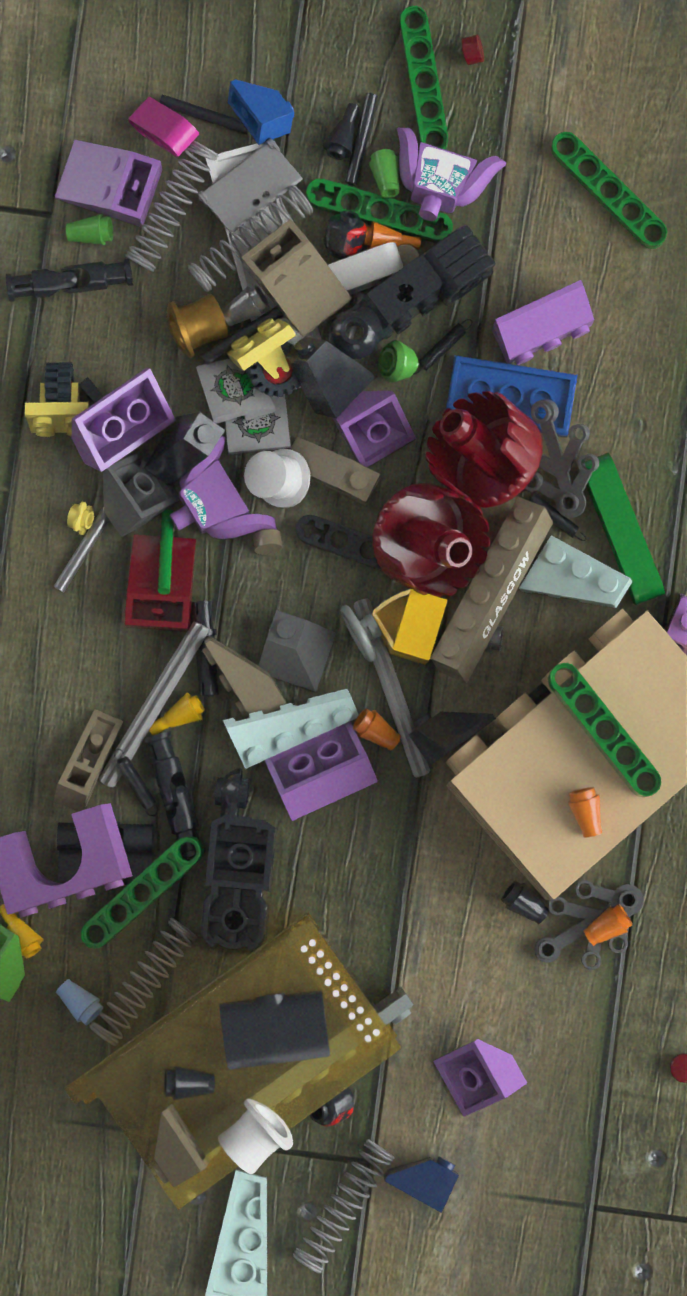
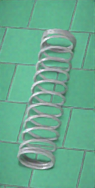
[125,141,219,272]
[188,185,313,292]
[89,918,198,1046]
[293,1139,394,1273]

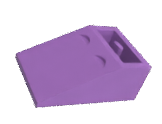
[55,140,162,227]

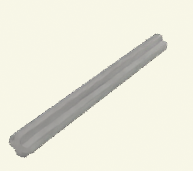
[354,598,430,777]
[99,622,208,788]

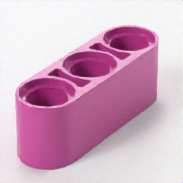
[127,97,199,157]

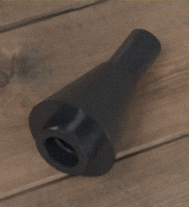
[322,103,359,160]

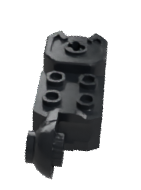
[329,225,496,360]
[201,767,277,953]

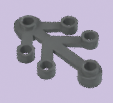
[525,399,599,518]
[534,880,644,970]

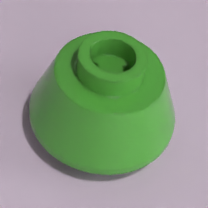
[378,340,418,383]

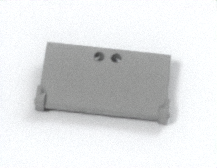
[197,138,303,233]

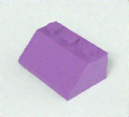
[492,280,594,365]
[71,368,176,472]
[265,722,378,821]

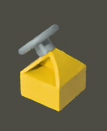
[341,589,448,665]

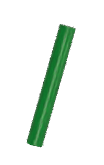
[158,510,174,595]

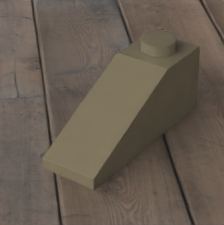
[290,437,380,507]
[54,709,123,812]

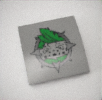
[196,359,276,424]
[225,394,291,454]

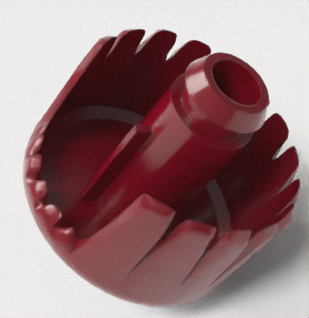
[425,390,543,508]
[373,483,490,597]

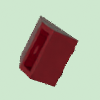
[124,534,196,632]

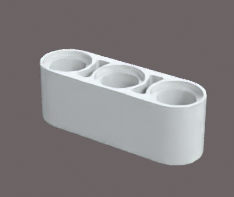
[328,242,404,295]

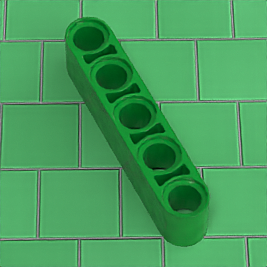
[585,453,665,605]
[548,663,662,797]

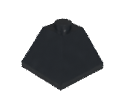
[409,711,496,765]

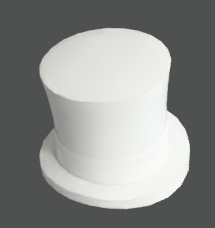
[244,449,311,508]
[218,1098,293,1175]

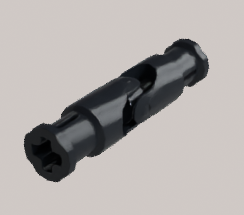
[6,258,133,302]
[144,731,206,859]

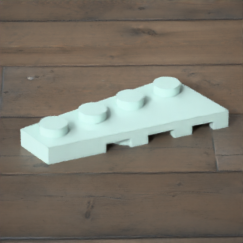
[223,689,359,769]
[205,1170,267,1296]

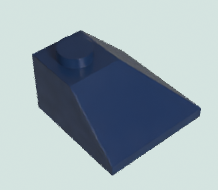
[384,1156,459,1213]

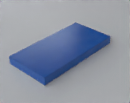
[446,355,577,437]

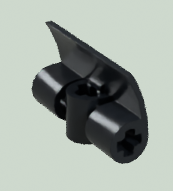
[57,821,154,885]
[219,990,330,1070]

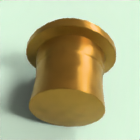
[167,294,228,358]

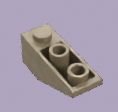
[202,636,287,718]

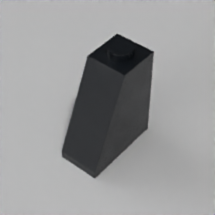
[285,336,375,418]
[144,412,225,486]

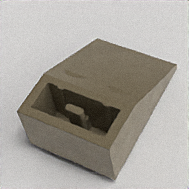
[241,219,352,338]

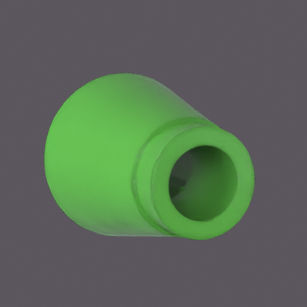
[369,149,399,198]
[66,214,113,245]

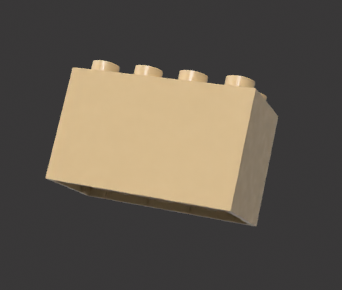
[446,608,687,900]

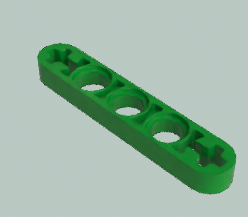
[306,178,453,243]

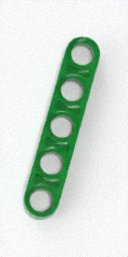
[400,6,448,150]
[551,132,667,249]
[81,836,204,949]

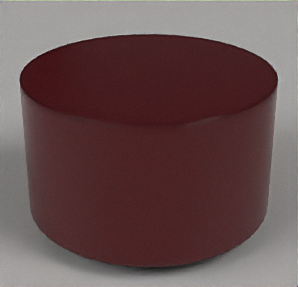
[461,34,484,65]
[670,1054,687,1083]

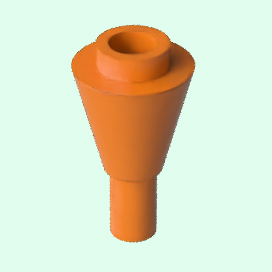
[364,221,421,250]

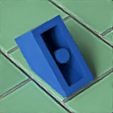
[228,79,294,145]

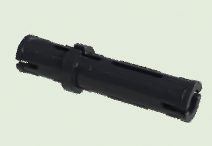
[192,601,219,696]

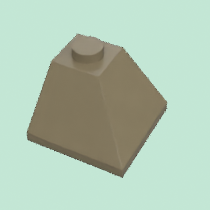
[154,1104,210,1188]

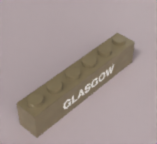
[430,497,553,684]

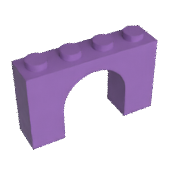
[0,803,133,918]

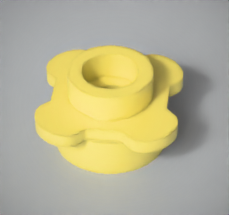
[67,501,94,535]

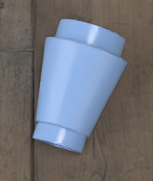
[56,979,103,1025]

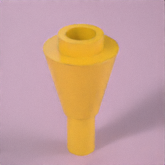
[149,692,205,736]
[0,904,44,959]

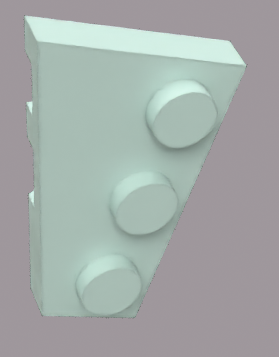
[519,535,632,608]

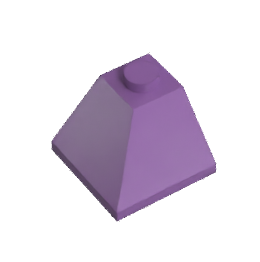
[333,391,416,467]
[433,1039,527,1117]

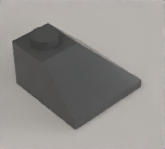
[103,449,181,537]
[259,610,336,692]

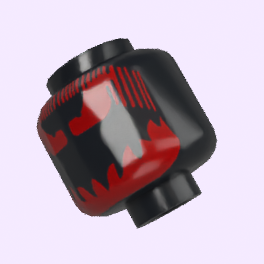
[323,211,367,259]
[307,1080,354,1127]

